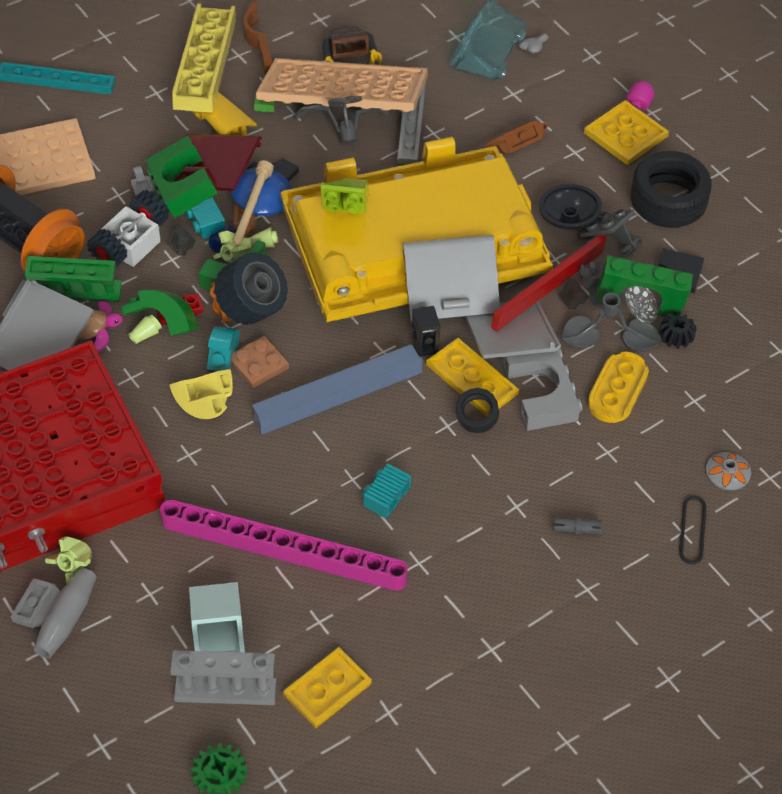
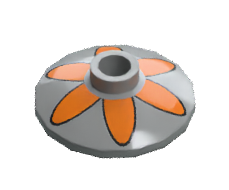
[706,452,751,490]

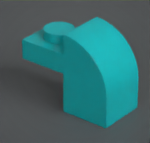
[206,326,241,371]

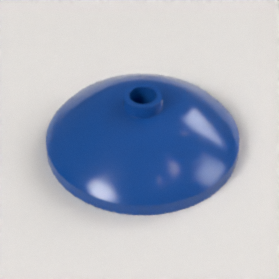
[231,167,292,216]

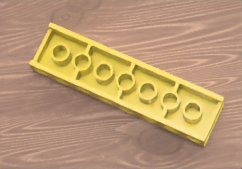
[172,3,236,113]

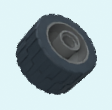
[214,252,288,325]

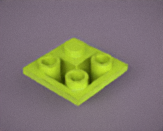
[321,178,369,214]

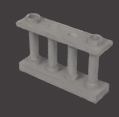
[171,650,277,705]

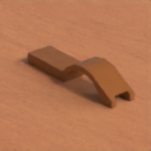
[244,2,272,75]

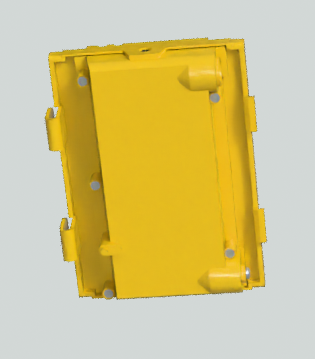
[281,137,553,322]

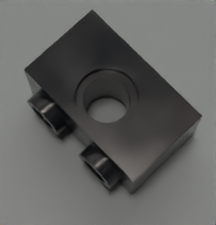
[411,306,441,357]

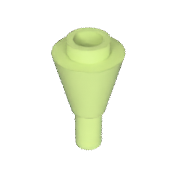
[247,227,278,248]

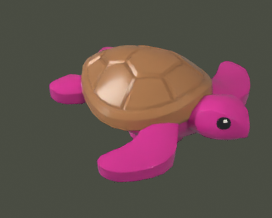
[79,301,123,352]

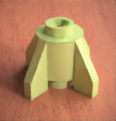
[213,231,252,262]
[45,537,92,583]

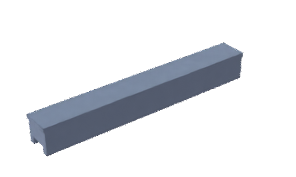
[252,344,422,435]

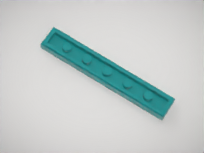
[0,62,116,94]

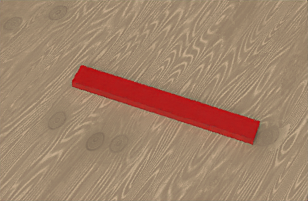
[491,235,606,332]

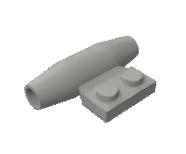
[10,568,97,658]

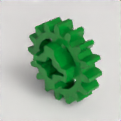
[191,743,248,794]

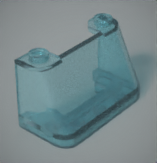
[448,0,527,81]

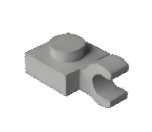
[131,166,156,197]

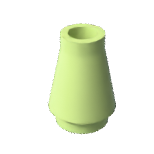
[128,314,162,344]

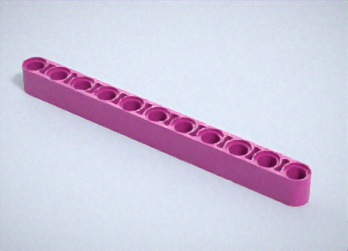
[160,500,408,590]

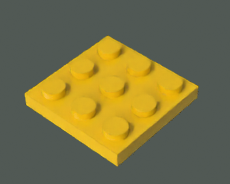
[584,100,669,165]

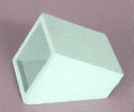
[189,582,245,653]

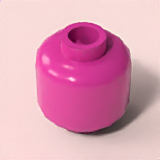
[626,81,655,110]

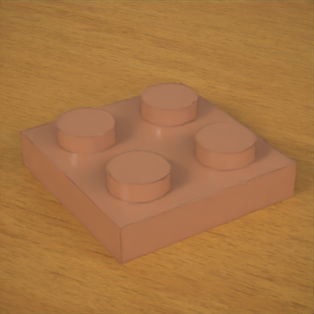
[231,336,289,389]

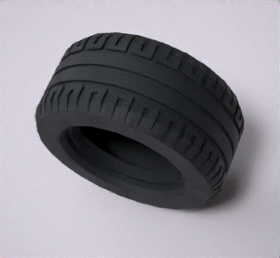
[630,151,712,228]

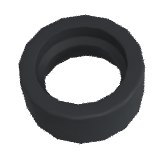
[456,388,499,433]

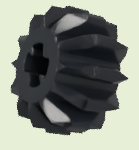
[659,312,697,349]

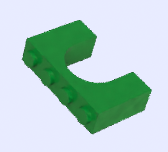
[146,136,218,218]
[594,256,693,316]

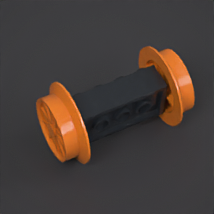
[0,165,85,272]

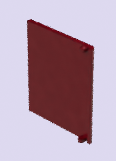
[173,134,262,191]

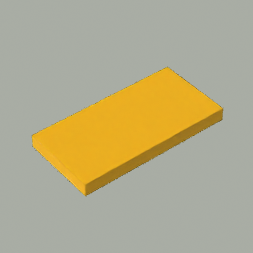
[426,338,519,417]

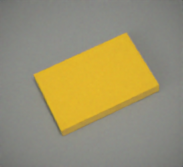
[283,647,372,728]

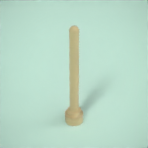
[233,160,274,246]

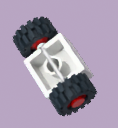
[87,190,170,267]

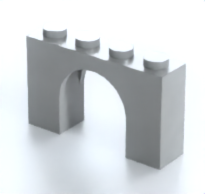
[502,348,582,431]

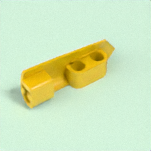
[192,92,257,136]

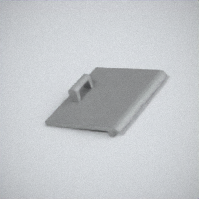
[403,235,500,321]
[0,280,94,371]
[464,301,561,359]

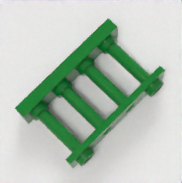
[25,256,122,302]

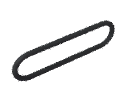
[680,496,707,564]

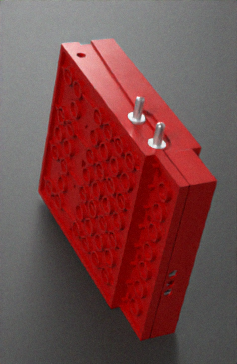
[0,340,165,572]

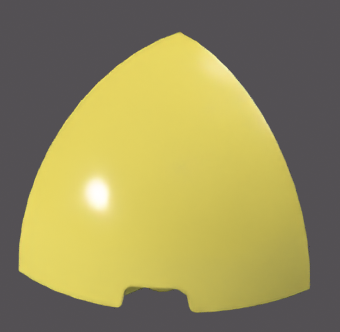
[169,369,233,419]

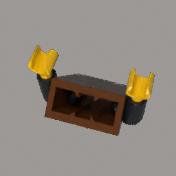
[322,26,382,65]

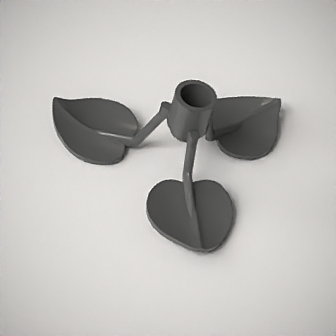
[295,96,388,143]
[561,285,661,351]

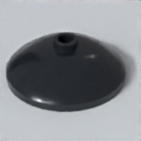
[539,184,602,230]

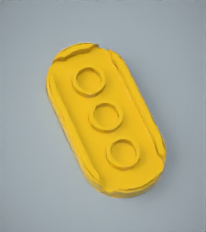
[588,351,649,423]

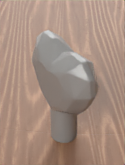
[519,33,548,54]

